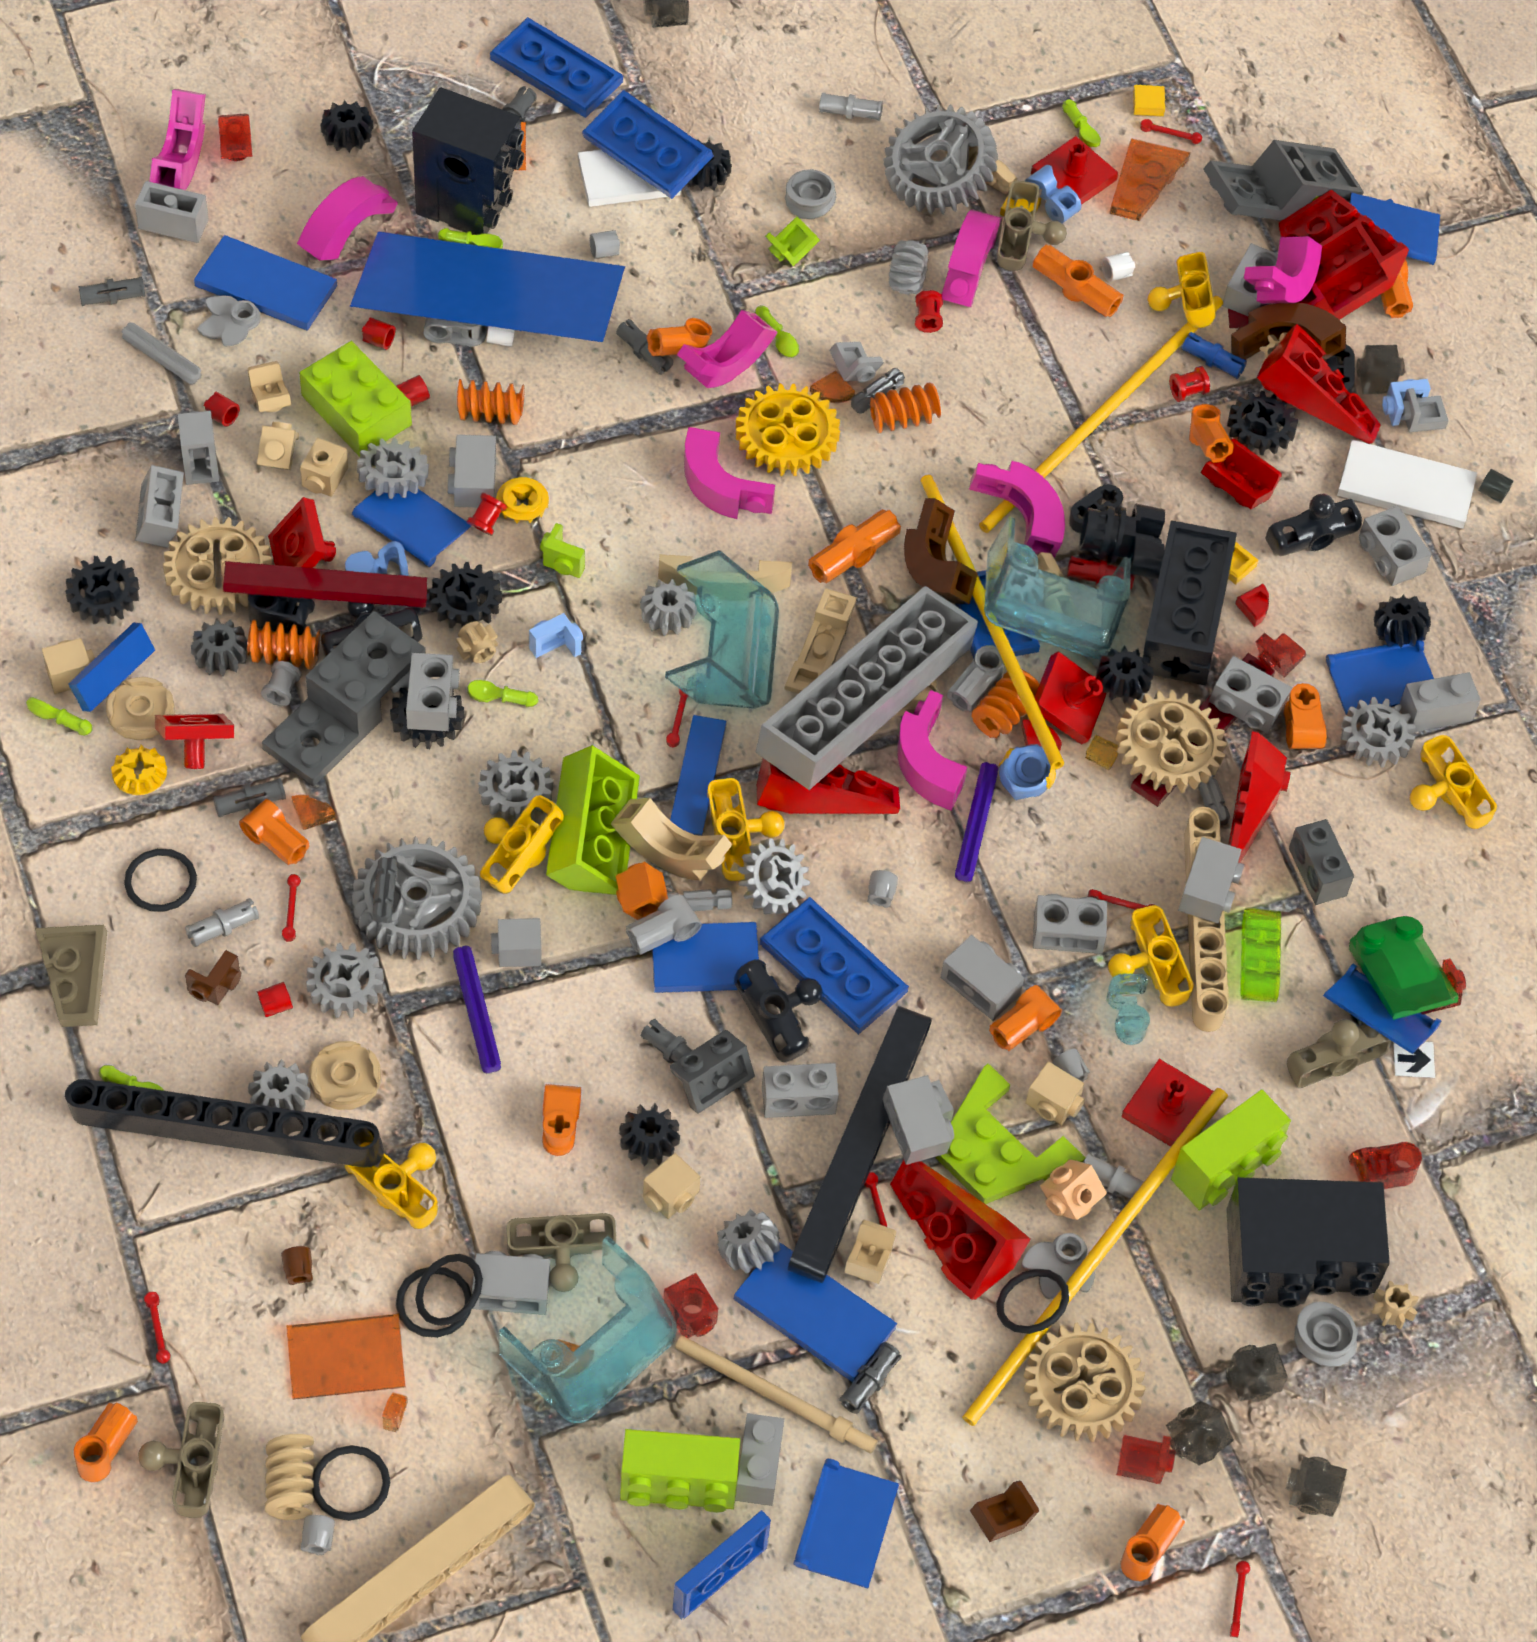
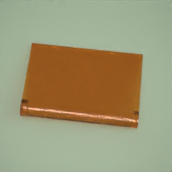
[286,1313,406,1400]

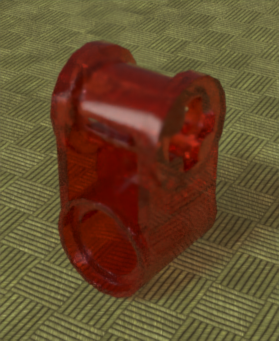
[1348,1142,1422,1189]

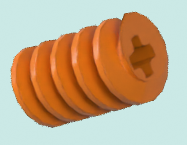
[457,379,525,425]
[870,382,941,434]
[247,620,320,670]
[971,669,1039,738]

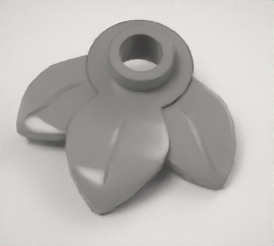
[197,296,261,346]
[1022,1233,1095,1299]

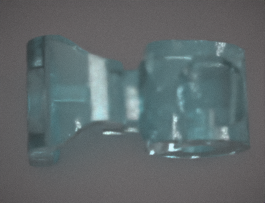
[1106,974,1150,1045]

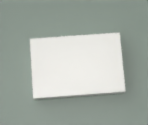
[578,150,681,207]

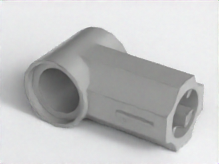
[947,645,1004,712]
[626,895,702,955]

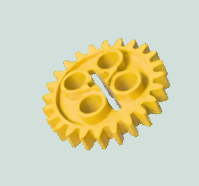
[735,383,840,476]

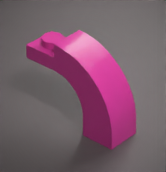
[149,89,206,190]
[297,176,398,261]
[942,209,1002,308]
[1244,236,1322,304]
[677,310,778,388]
[684,427,775,519]
[969,460,1065,558]
[897,690,967,811]

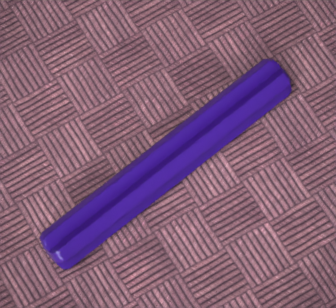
[955,762,999,882]
[453,945,501,1074]

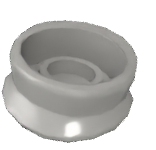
[785,169,836,219]
[1294,1302,1357,1366]

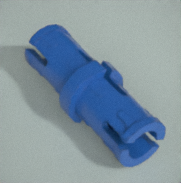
[1182,332,1247,379]

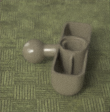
[997,180,1067,271]
[1287,1019,1391,1088]
[506,1213,616,1292]
[138,1402,224,1518]

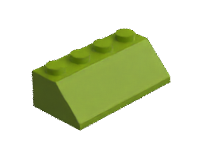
[546,745,640,895]

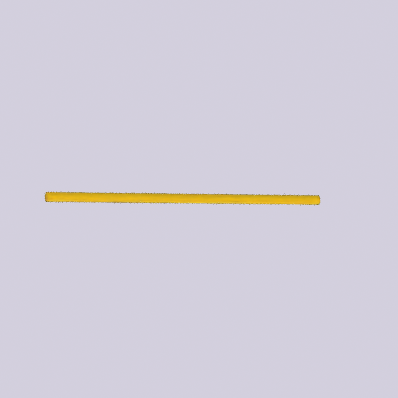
[979,295,1223,533]
[920,475,1064,769]
[962,1088,1228,1426]

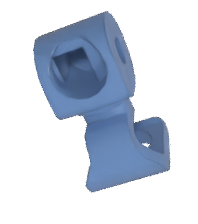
[1025,165,1082,223]
[345,541,409,576]

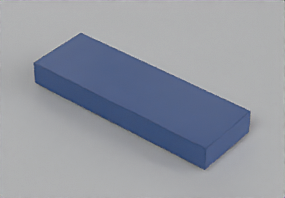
[68,622,155,712]

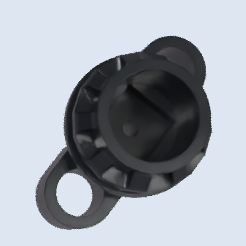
[1079,503,1165,579]

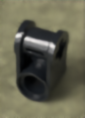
[248,594,315,635]

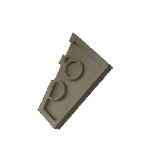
[35,924,108,1027]

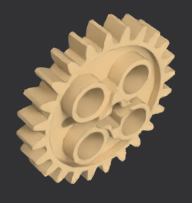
[163,517,273,615]
[1115,690,1227,793]
[1024,1322,1146,1442]

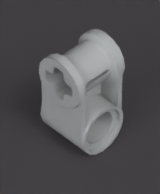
[423,317,486,347]

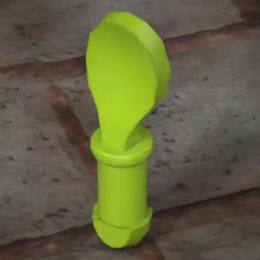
[1062,99,1101,147]
[438,228,503,249]
[755,305,799,358]
[467,680,538,707]
[26,697,92,736]
[99,1065,165,1091]

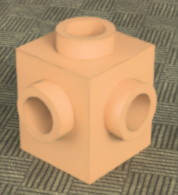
[1040,1159,1107,1220]

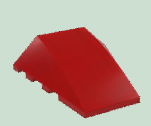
[1278,189,1409,320]

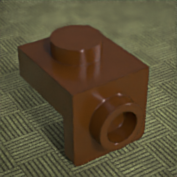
[185,950,242,1005]
[970,1480,1039,1542]

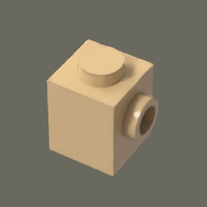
[300,438,348,497]
[42,638,95,694]
[1025,1061,1085,1126]
[643,1153,701,1219]

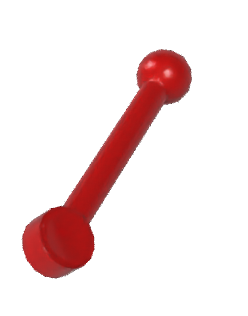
[1140,119,1202,144]
[666,685,692,748]
[282,874,301,942]
[1087,889,1155,910]
[865,1172,887,1227]
[144,1292,171,1364]
[1230,1561,1251,1638]

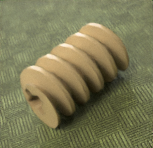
[265,1434,314,1520]

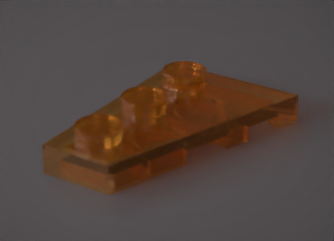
[1110,138,1191,221]

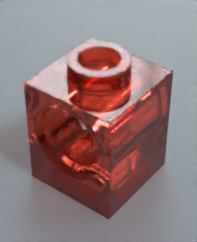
[663,1273,719,1338]

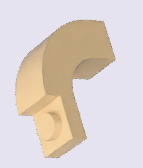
[611,798,732,880]

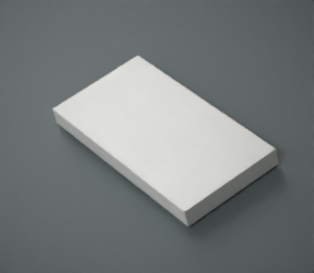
[1337,440,1477,529]

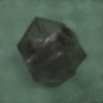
[1226,1343,1288,1402]
[1166,1401,1234,1466]

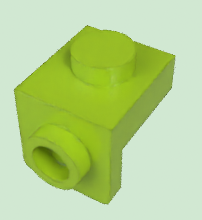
[765,216,820,266]
[540,523,585,579]

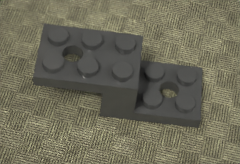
[1203,140,1364,220]
[262,611,426,787]

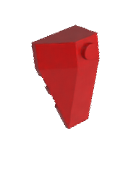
[1257,324,1381,444]
[1228,731,1291,863]
[756,758,900,814]
[890,1160,1031,1300]

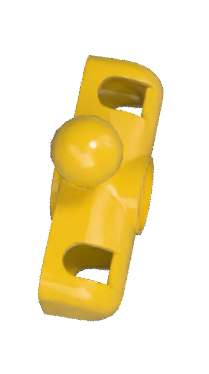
[1147,252,1215,328]
[1410,735,1497,829]
[707,778,785,882]
[480,795,564,894]
[1108,905,1194,1007]
[344,1142,438,1229]

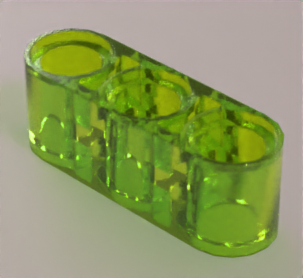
[1240,907,1281,1003]

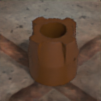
[281,1246,313,1285]

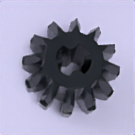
[320,99,374,153]
[688,138,732,192]
[1374,594,1431,648]
[1096,645,1154,705]
[619,1103,680,1167]

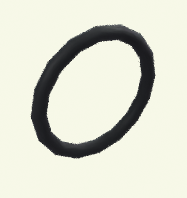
[124,848,197,912]
[415,1254,483,1326]
[396,1267,472,1338]
[996,1269,1069,1334]
[312,1445,391,1521]

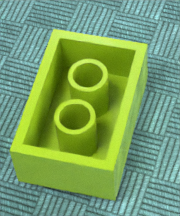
[299,340,412,457]
[1171,1089,1291,1211]
[620,1429,740,1513]

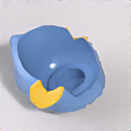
[999,744,1056,800]

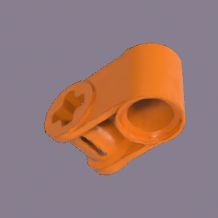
[1283,683,1326,749]
[542,1084,581,1156]

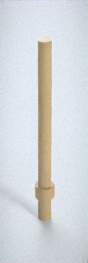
[675,1335,878,1454]

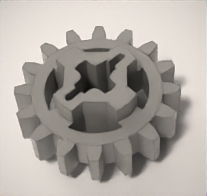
[357,438,429,499]
[1341,697,1416,767]
[478,750,553,821]
[738,838,810,914]
[306,943,384,1018]

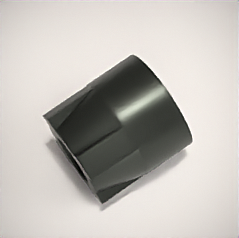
[1478,468,1514,503]

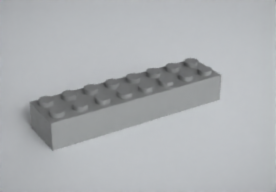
[756,586,978,790]

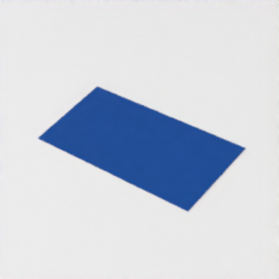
[350,232,625,342]

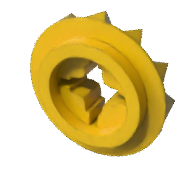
[496,477,549,524]
[111,744,167,795]

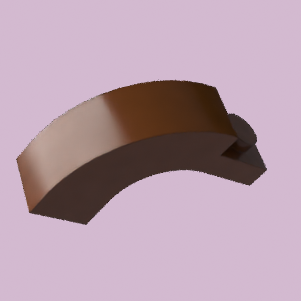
[1231,303,1346,360]
[904,498,978,604]

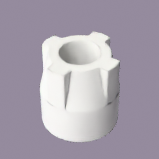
[1101,252,1135,282]
[487,326,515,347]

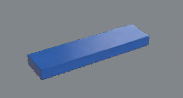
[670,715,727,836]

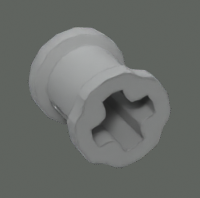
[261,661,301,706]

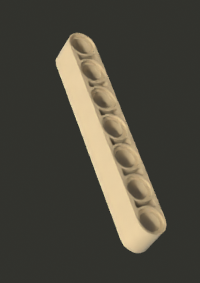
[1184,806,1229,1032]
[301,1475,535,1642]

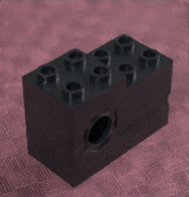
[412,87,524,235]
[1143,520,1237,686]
[1226,1177,1390,1308]

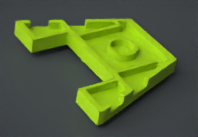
[935,1063,1086,1204]

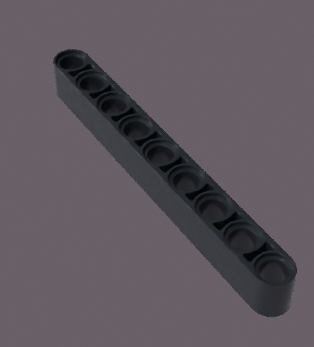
[788,1006,932,1283]
[65,1079,384,1168]

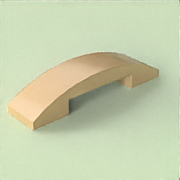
[658,554,792,599]
[784,588,857,694]

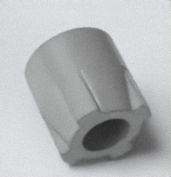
[589,230,620,259]
[867,870,898,908]
[1052,1049,1090,1082]
[301,1515,335,1555]

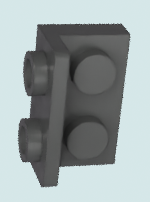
[670,1030,755,1114]

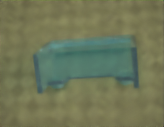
[984,517,1131,659]
[665,550,779,709]
[499,1236,677,1423]

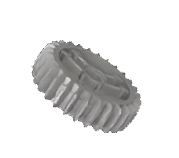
[883,104,998,215]
[352,836,482,960]

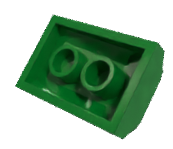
[1349,916,1458,1020]

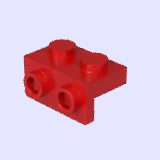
[1200,439,1282,510]

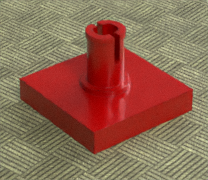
[1031,136,1118,205]
[268,497,336,568]
[1034,651,1107,745]
[155,713,234,769]
[1121,1058,1214,1147]

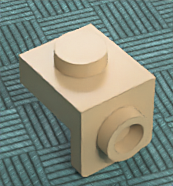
[247,361,291,412]
[257,421,299,470]
[844,1220,897,1284]

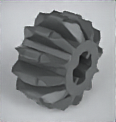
[191,618,248,677]

